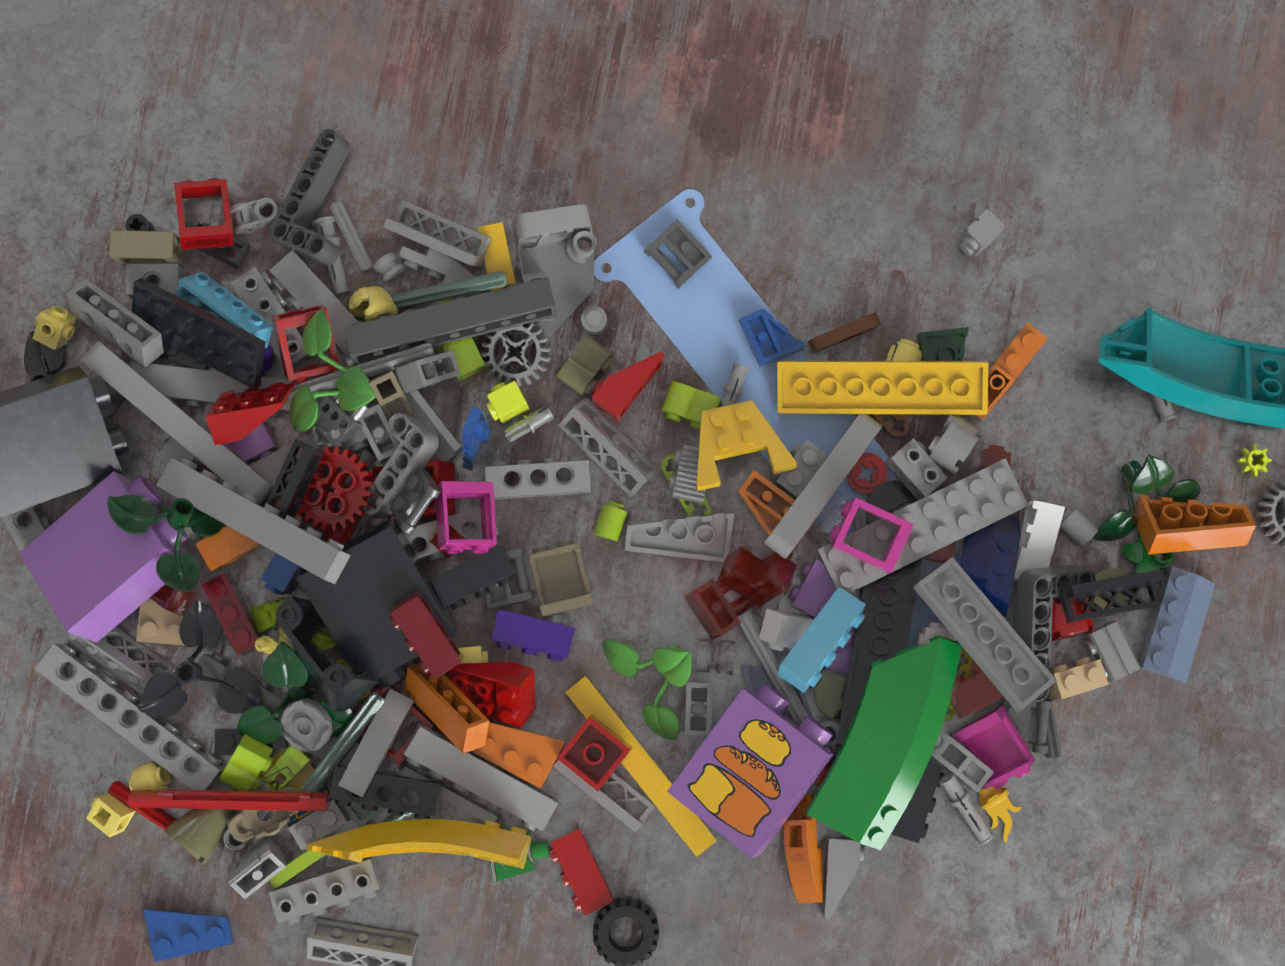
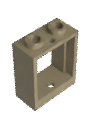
[106,231,185,268]

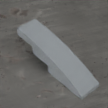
[339,689,414,797]

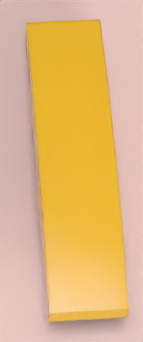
[477,222,516,291]

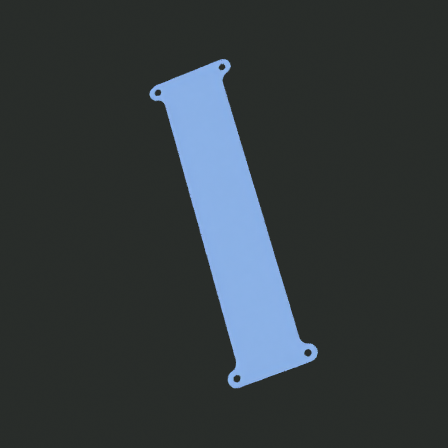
[594,189,1014,648]

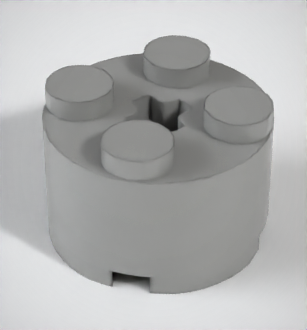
[927,415,984,475]

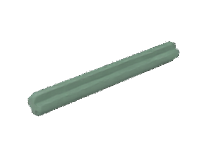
[392,271,508,309]
[298,693,385,793]

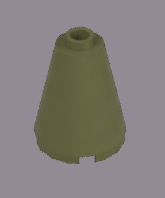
[164,790,236,865]

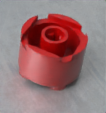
[1051,599,1095,641]

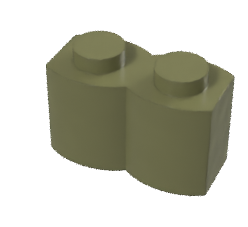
[556,335,613,396]

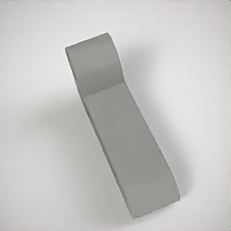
[362,413,439,518]

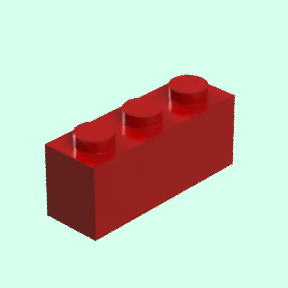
[549,827,614,916]

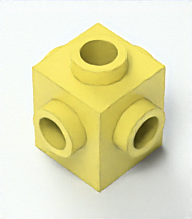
[32,306,76,350]

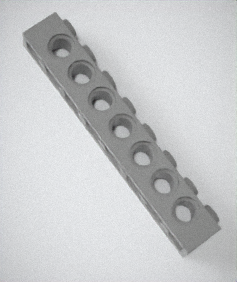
[34,643,225,790]

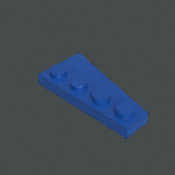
[462,407,493,471]

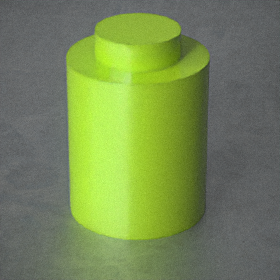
[593,501,627,542]

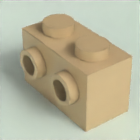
[1047,656,1109,700]

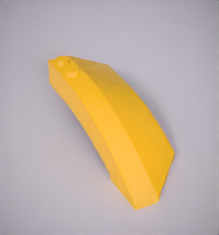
[306,819,531,869]

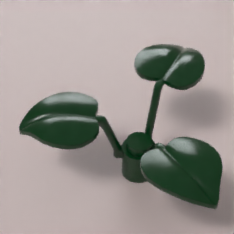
[1093,455,1201,541]
[107,495,223,592]
[237,641,355,744]

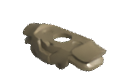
[227,786,299,842]

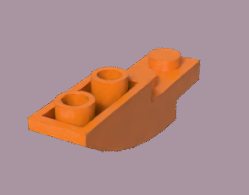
[976,322,1048,420]
[783,794,823,903]

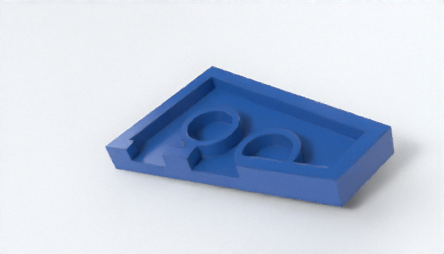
[144,908,234,962]

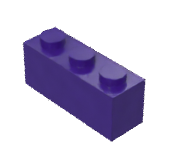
[491,609,576,662]

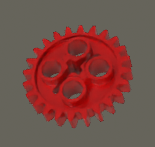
[297,446,375,531]

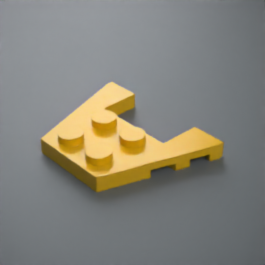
[696,400,797,491]

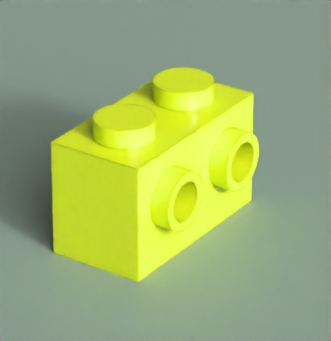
[486,381,530,424]

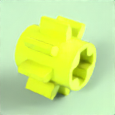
[1236,444,1272,477]

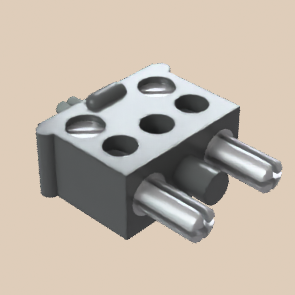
[311,395,368,449]

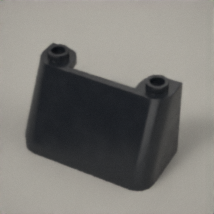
[276,596,378,712]

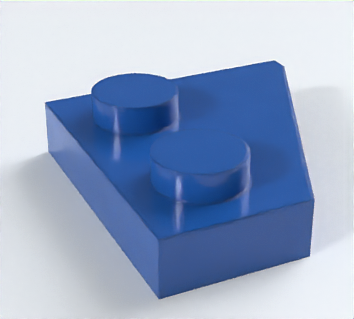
[739,309,806,367]

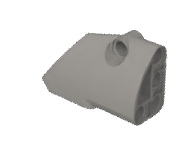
[512,204,596,339]

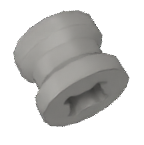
[373,252,406,284]

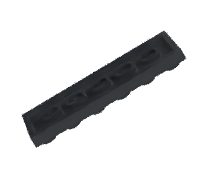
[132,278,266,389]

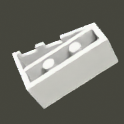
[1007,500,1065,582]

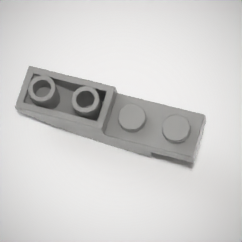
[399,246,482,298]
[931,729,994,793]

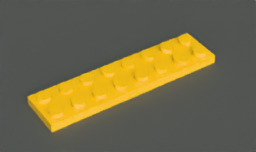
[777,361,988,415]

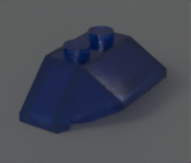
[960,516,1020,617]

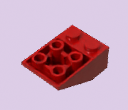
[205,382,295,445]
[449,662,536,728]

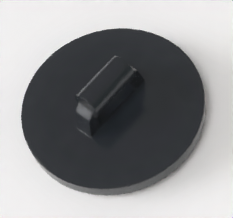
[866,480,918,524]

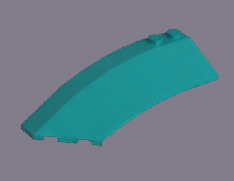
[1098,306,1285,429]

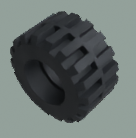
[592,896,659,966]

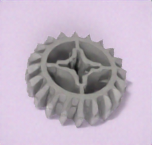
[481,322,551,387]
[1256,480,1285,548]

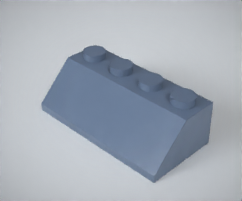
[1137,567,1215,683]

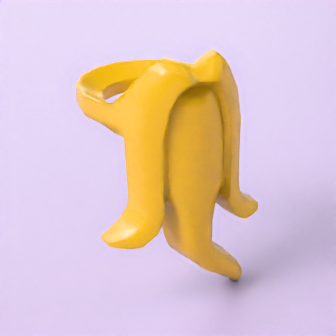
[979,786,1022,843]

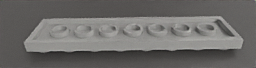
[817,458,1029,593]

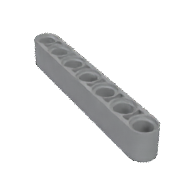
[764,414,883,559]

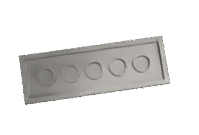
[913,557,1057,713]

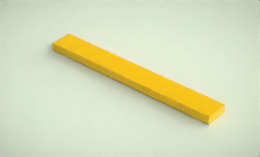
[565,676,717,857]

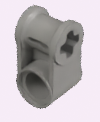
[230,198,280,235]

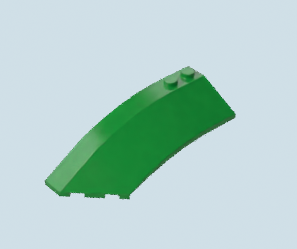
[805,635,962,850]

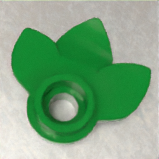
[1122,531,1175,574]

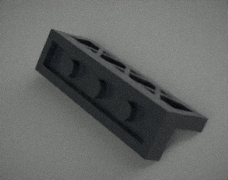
[266,439,325,519]
[1058,569,1164,623]

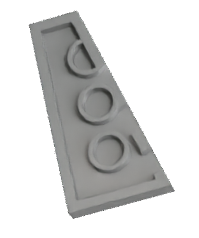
[625,511,734,563]

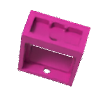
[435,481,497,554]
[829,497,914,573]

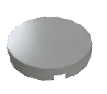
[281,699,332,752]

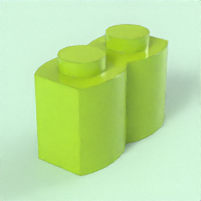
[662,381,721,431]
[219,734,273,791]

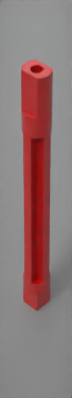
[128,790,329,811]

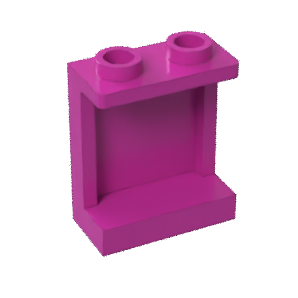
[952,705,1035,790]

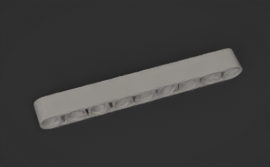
[81,340,273,505]

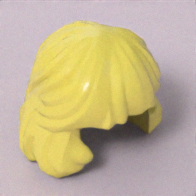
[349,286,398,322]

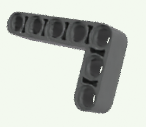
[269,129,350,265]
[1016,565,1096,701]

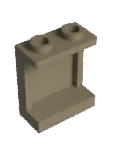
[528,540,594,617]

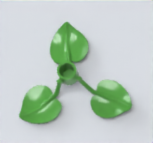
[289,310,376,432]
[603,639,691,740]

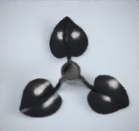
[24,331,126,419]
[138,600,261,716]

